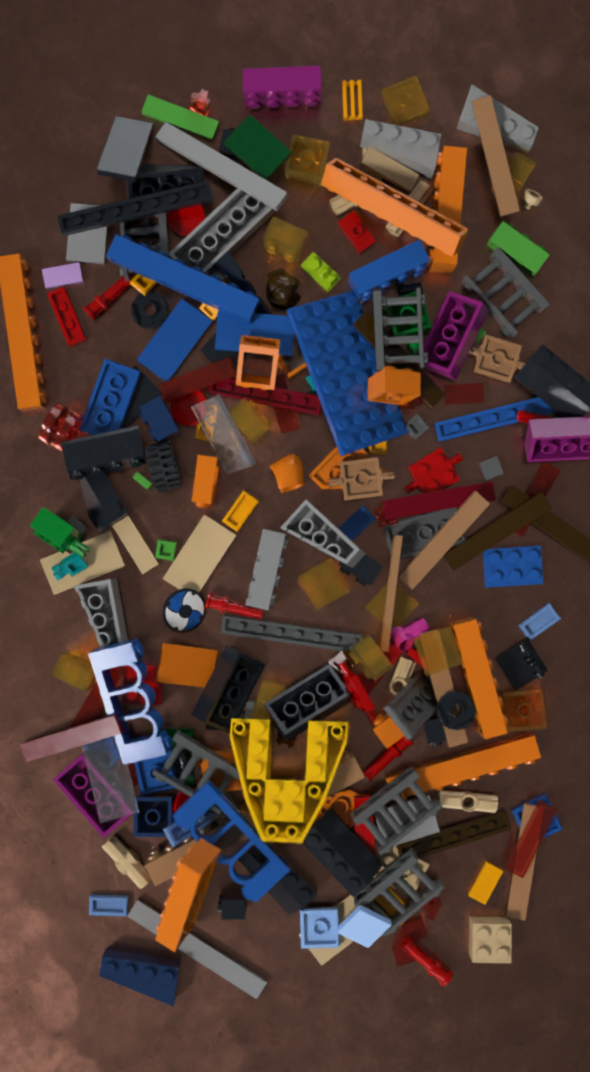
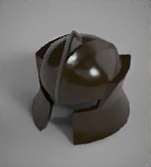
[266,269,301,310]

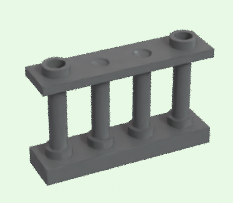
[119,213,170,282]
[462,247,550,338]
[373,288,428,372]
[152,730,240,814]
[350,766,442,855]
[354,847,444,937]

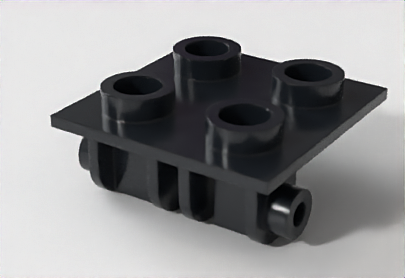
[495,638,548,691]

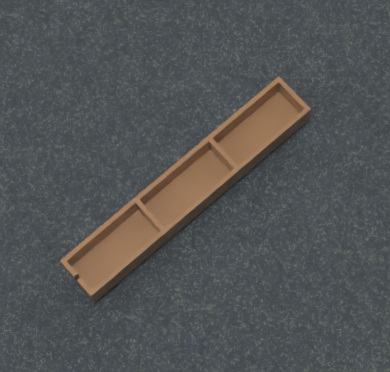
[144,750,365,886]

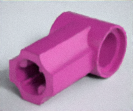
[390,618,430,652]

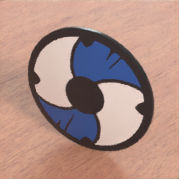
[162,588,206,633]

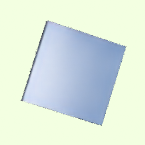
[337,905,392,948]
[300,907,340,949]

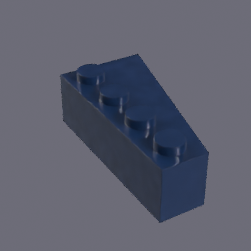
[99,949,181,1006]

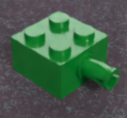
[383,291,432,355]
[29,507,90,558]

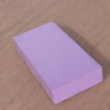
[42,262,84,289]

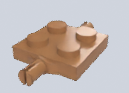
[469,334,525,383]
[328,457,394,501]

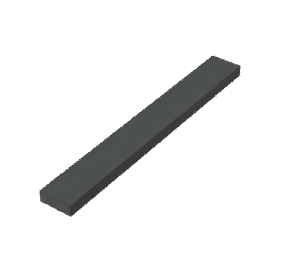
[220,614,375,655]

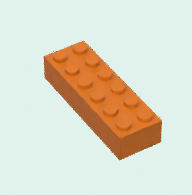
[427,146,467,274]
[449,617,509,739]
[155,838,221,952]

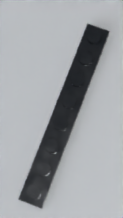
[57,180,214,236]

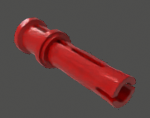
[82,274,133,321]
[205,592,264,620]
[363,736,414,781]
[401,937,453,986]

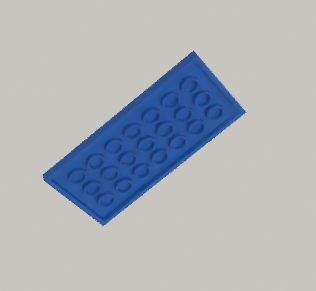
[287,291,409,456]

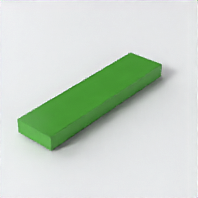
[141,94,219,141]

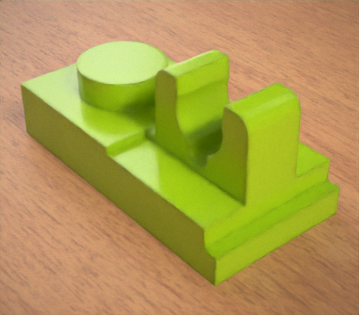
[300,252,341,293]

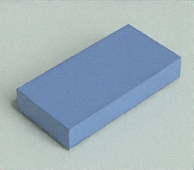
[518,603,561,641]
[89,894,129,917]

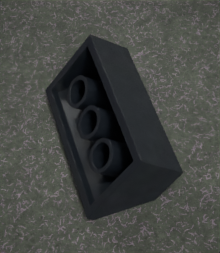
[514,344,590,418]
[60,426,146,480]
[191,645,265,733]
[264,664,351,742]
[302,807,383,897]
[238,841,317,915]

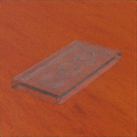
[191,395,256,474]
[82,737,139,823]

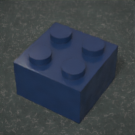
[139,396,182,442]
[133,795,176,837]

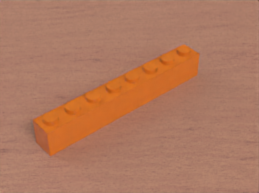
[321,158,469,257]
[0,254,47,411]
[385,733,541,802]

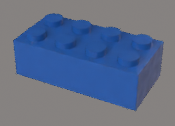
[348,239,430,303]

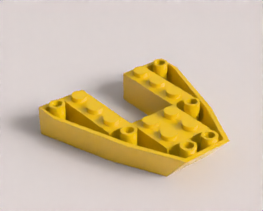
[230,719,350,843]

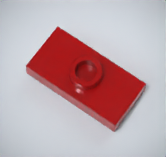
[338,211,376,254]

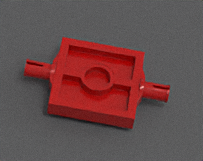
[404,447,463,494]
[338,661,377,722]

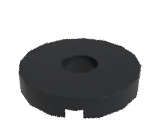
[131,291,169,330]
[436,690,476,730]

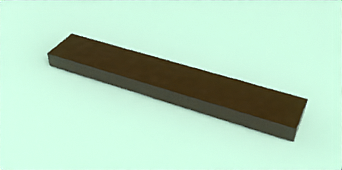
[352,311,445,408]
[500,485,590,563]
[444,491,552,571]
[396,810,511,859]

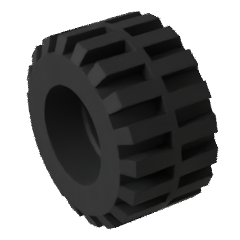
[145,440,183,493]

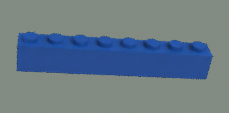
[106,235,260,324]

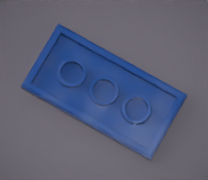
[137,299,213,383]
[215,310,294,356]
[79,359,142,435]

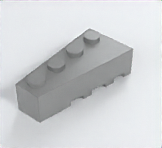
[456,85,539,153]
[360,119,441,179]
[280,500,366,568]
[245,529,289,610]
[74,578,128,647]

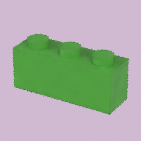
[486,221,550,278]

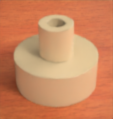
[522,189,543,210]

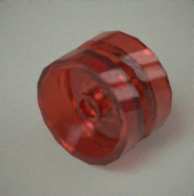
[38,403,84,451]

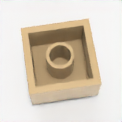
[469,916,512,963]

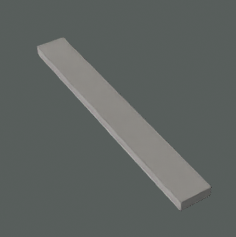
[155,122,288,211]
[128,898,267,999]

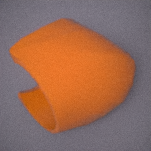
[269,453,304,493]

